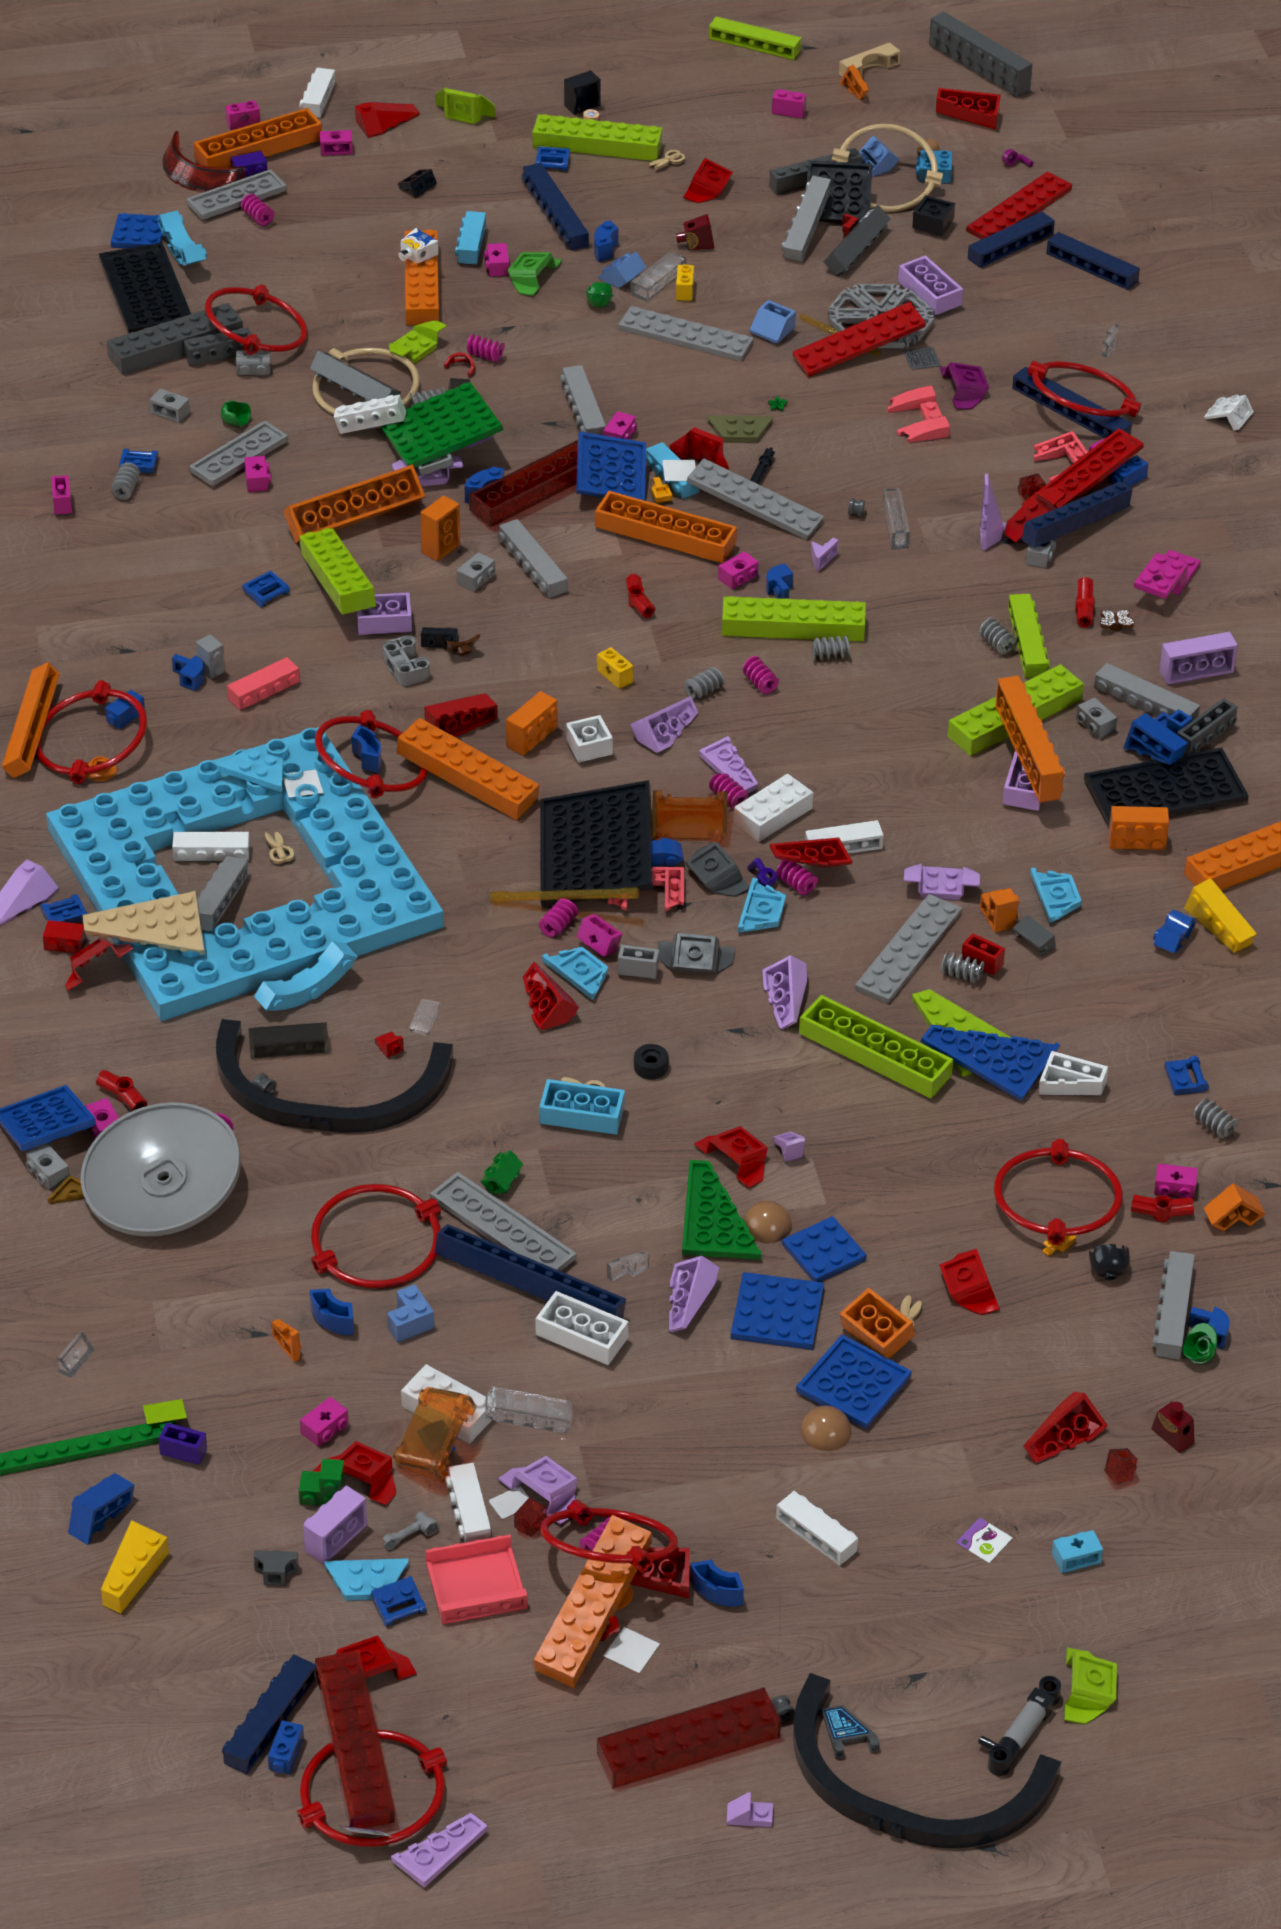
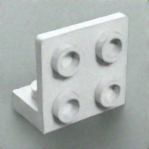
[1204,395,1254,431]

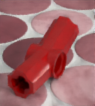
[626,574,656,618]
[1075,577,1094,628]
[96,1070,147,1112]
[1131,1194,1194,1222]

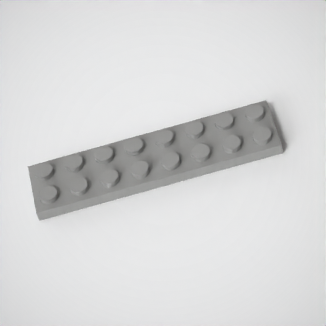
[618,306,754,362]
[687,459,824,540]
[855,894,962,1005]
[430,1172,576,1271]

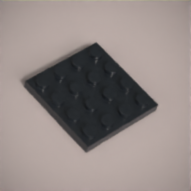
[807,160,872,223]

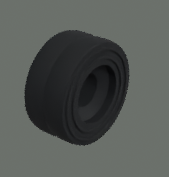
[634,1044,669,1079]

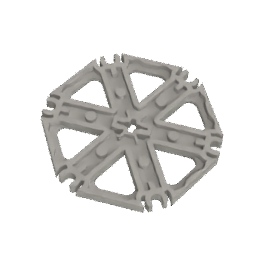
[828,284,934,348]

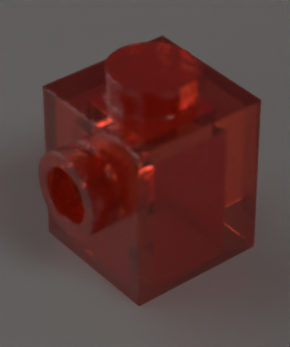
[1018,473,1046,501]
[1104,1448,1138,1483]
[514,1497,547,1537]

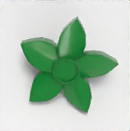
[768,396,788,411]

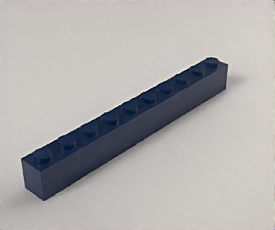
[434,1224,626,1319]

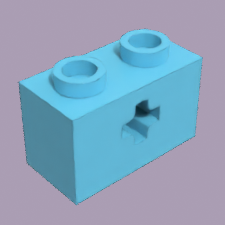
[1052,1530,1103,1573]

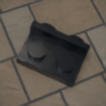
[398,169,437,197]
[421,627,458,648]

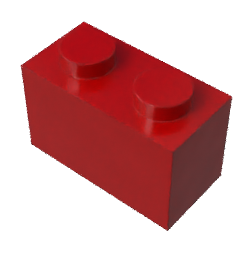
[43,920,87,953]
[962,933,1005,975]

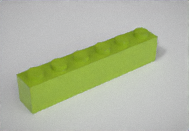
[709,16,801,60]
[1008,593,1050,678]

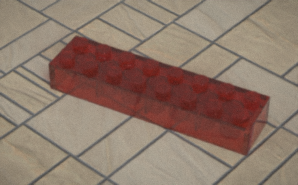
[469,440,578,527]
[315,1650,395,1828]
[597,1688,781,1789]

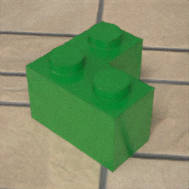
[299,1459,345,1506]

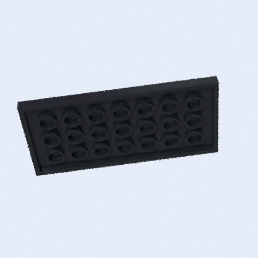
[99,243,191,334]
[1084,747,1249,826]

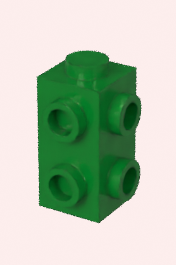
[480,1150,523,1196]

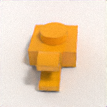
[651,477,672,503]
[1042,1236,1077,1256]

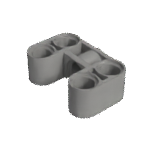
[383,636,430,686]

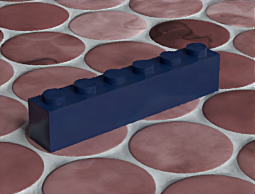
[968,211,1055,268]
[1046,232,1140,290]
[222,1654,317,1774]

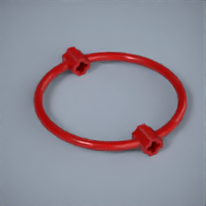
[205,284,308,355]
[1027,360,1142,418]
[36,680,147,784]
[315,710,427,799]
[994,1139,1123,1245]
[311,1184,441,1289]
[540,1500,678,1572]
[297,1730,447,1847]

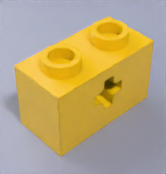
[676,264,694,301]
[597,647,634,689]

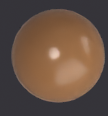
[744,1201,792,1243]
[801,1405,851,1451]

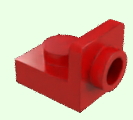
[842,214,859,239]
[375,1031,404,1058]

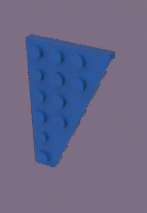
[921,1025,1060,1101]

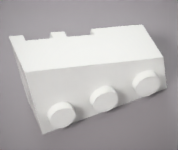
[1039,1051,1108,1095]

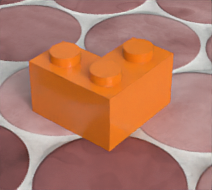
[980,888,1020,933]
[1204,1183,1265,1232]

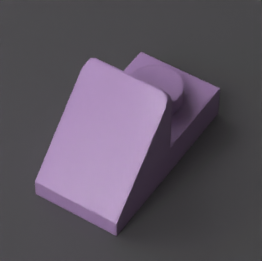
[811,538,839,571]
[773,1132,805,1162]
[727,1792,773,1827]

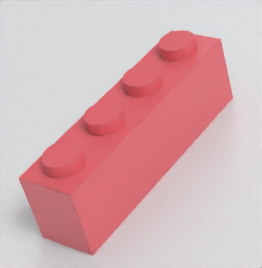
[227,657,300,710]

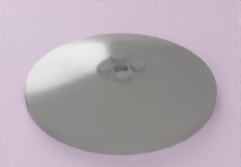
[81,1102,241,1237]

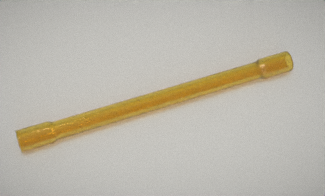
[490,887,639,903]

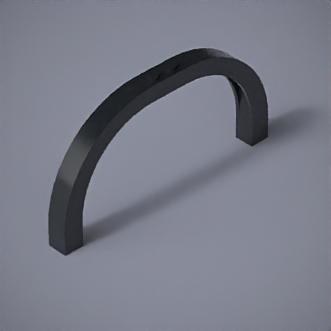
[216,1019,453,1133]
[793,1673,1062,1848]

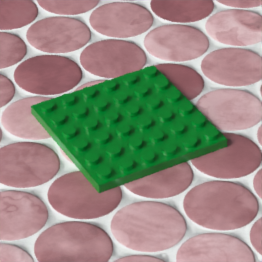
[379,382,504,468]

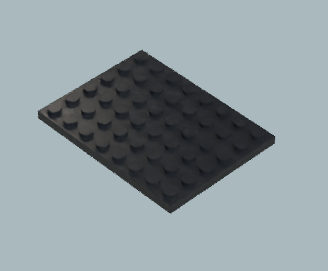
[540,780,653,907]

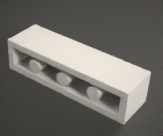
[300,68,335,118]
[805,820,884,854]
[172,832,250,861]
[445,1463,491,1543]
[776,1491,858,1566]

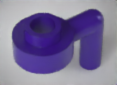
[747,858,777,887]

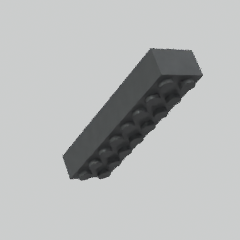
[929,12,1033,97]
[107,303,243,375]

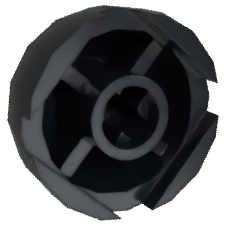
[1089,1244,1130,1280]

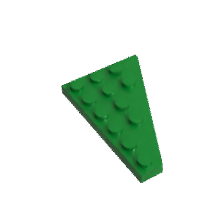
[682,1160,762,1260]

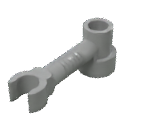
[382,1511,439,1550]

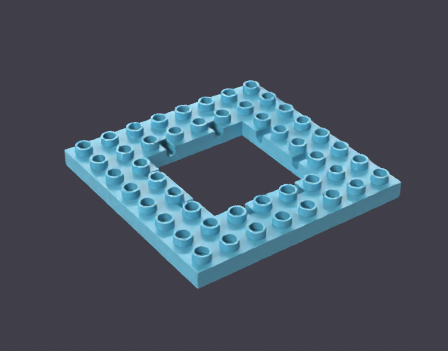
[46,727,444,1021]

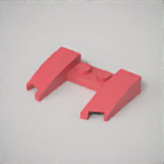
[887,385,950,443]
[1033,431,1102,482]
[608,867,684,911]

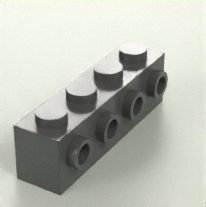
[184,327,251,366]
[1177,698,1238,754]

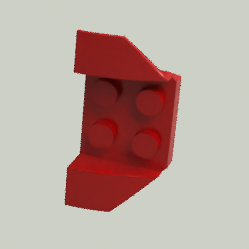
[683,158,733,203]
[669,427,729,470]
[1005,487,1065,543]
[65,937,133,991]
[694,1126,768,1188]
[939,1248,1000,1315]
[313,1441,396,1506]
[326,1635,417,1703]

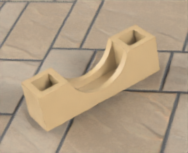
[839,42,901,77]

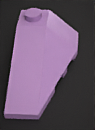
[980,474,1006,550]
[630,696,698,753]
[0,860,59,926]
[762,955,807,1030]
[669,1256,719,1333]

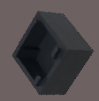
[564,70,601,115]
[912,195,955,236]

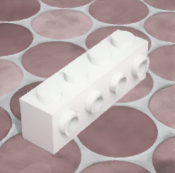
[333,395,406,434]

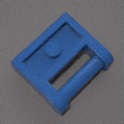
[535,147,570,171]
[119,448,158,473]
[242,571,290,607]
[40,894,87,923]
[1164,1056,1209,1095]
[371,1576,427,1627]

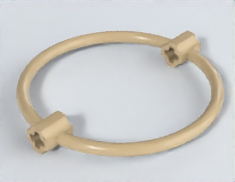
[831,124,943,212]
[312,348,420,415]

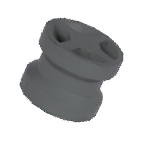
[848,498,865,517]
[252,1073,277,1095]
[768,1695,795,1723]

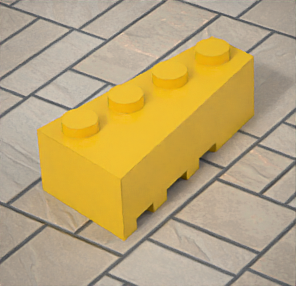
[1184,878,1257,953]
[101,1520,169,1614]

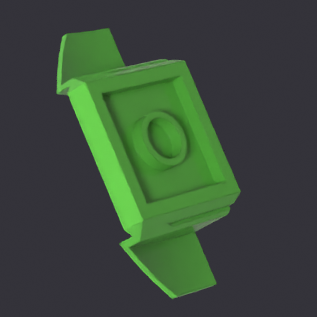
[508,252,563,296]

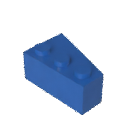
[1123,713,1188,765]
[68,1473,135,1545]

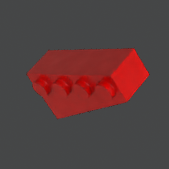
[936,88,1001,130]
[424,693,498,738]
[630,1547,690,1599]

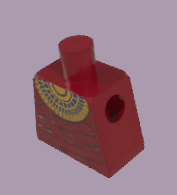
[675,214,715,250]
[1151,1401,1195,1453]

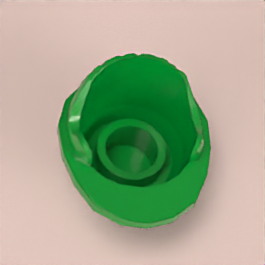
[585,282,614,307]
[1182,1323,1217,1364]

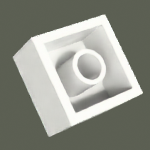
[566,715,613,763]

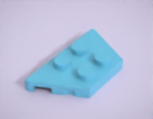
[217,748,283,792]
[1030,868,1082,923]
[738,878,786,933]
[542,947,608,1000]
[325,1558,409,1601]

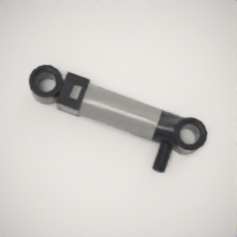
[978,1676,1061,1776]

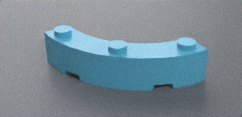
[157,210,207,266]
[254,941,358,1011]

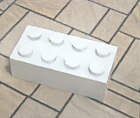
[733,774,813,842]
[536,1291,629,1365]
[401,1364,494,1444]

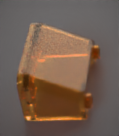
[652,790,727,842]
[393,1387,477,1483]

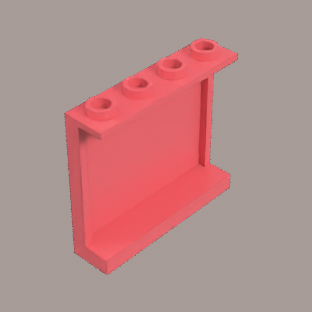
[425,1535,527,1625]

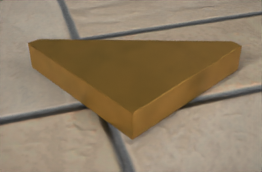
[47,1175,85,1204]

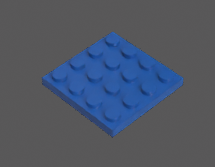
[576,432,646,501]
[0,1085,96,1151]
[731,1272,824,1350]
[796,1335,912,1429]

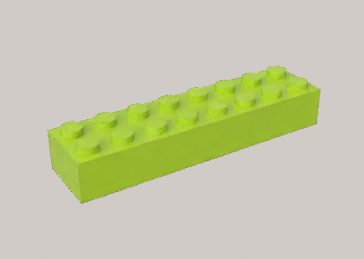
[532,114,663,161]
[299,528,376,614]
[722,596,866,642]
[948,664,1084,756]
[799,995,953,1099]

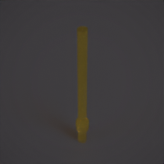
[799,313,882,357]

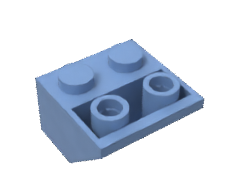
[859,135,900,177]
[598,252,647,288]
[750,300,796,344]

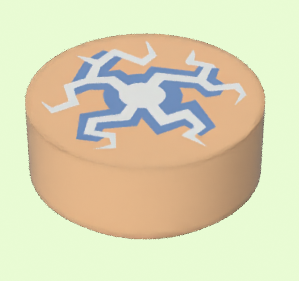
[583,109,599,121]

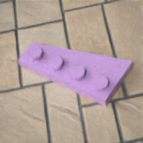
[699,736,758,794]
[391,1813,488,1888]

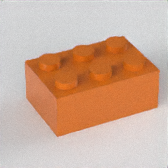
[420,495,460,562]
[506,691,558,756]
[1108,806,1169,850]
[840,1287,915,1359]

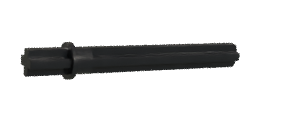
[740,447,775,510]

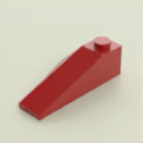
[355,102,420,138]
[769,837,852,868]
[523,962,579,1030]
[1023,1392,1108,1463]

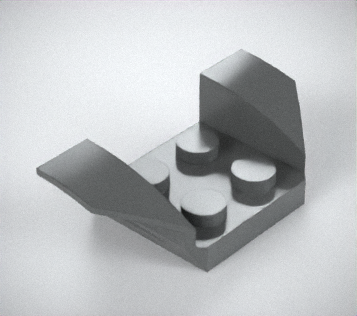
[685,841,750,897]
[658,933,735,974]

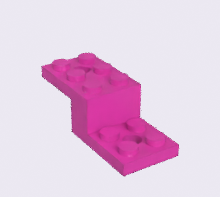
[1134,549,1201,599]

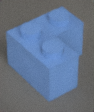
[387,1284,434,1343]

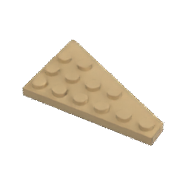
[82,891,205,955]

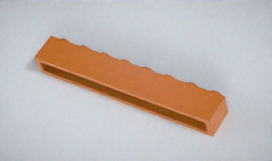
[2,662,60,778]

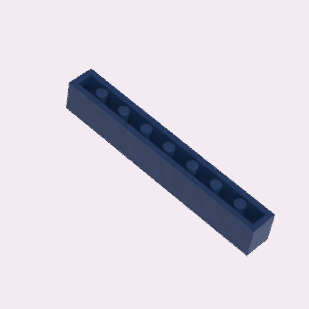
[521,163,589,250]
[1012,367,1132,438]
[1022,482,1133,548]

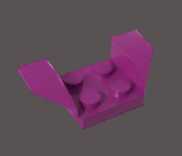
[940,362,989,409]

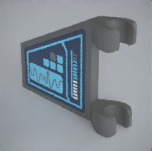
[821,1705,879,1759]

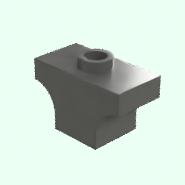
[254,1550,299,1586]

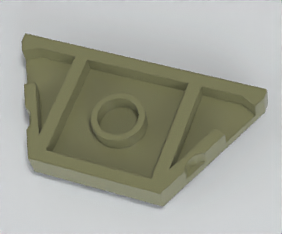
[707,415,773,443]

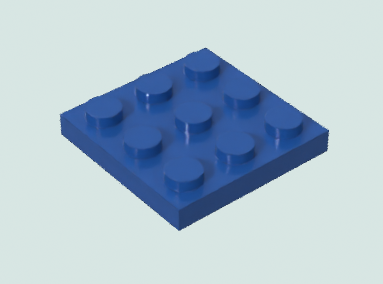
[111,213,163,248]
[782,1216,867,1282]

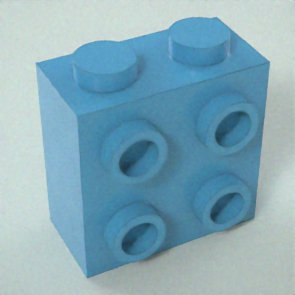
[916,150,952,183]

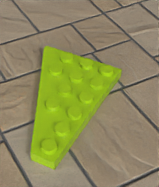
[912,989,1011,1077]

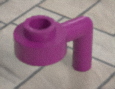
[1002,149,1034,167]

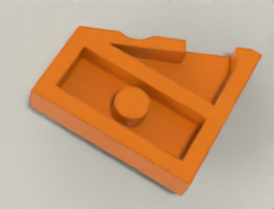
[840,64,869,100]
[271,1319,302,1362]

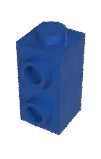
[1110,455,1149,487]
[105,690,145,729]
[268,1720,304,1774]

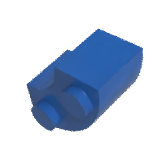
[594,220,619,262]
[464,467,504,504]
[351,725,382,773]
[652,838,684,867]
[1153,910,1198,953]
[310,1289,354,1335]
[690,1559,744,1607]

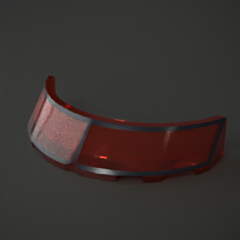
[162,131,246,192]

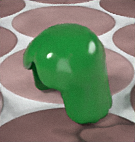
[221,400,251,427]

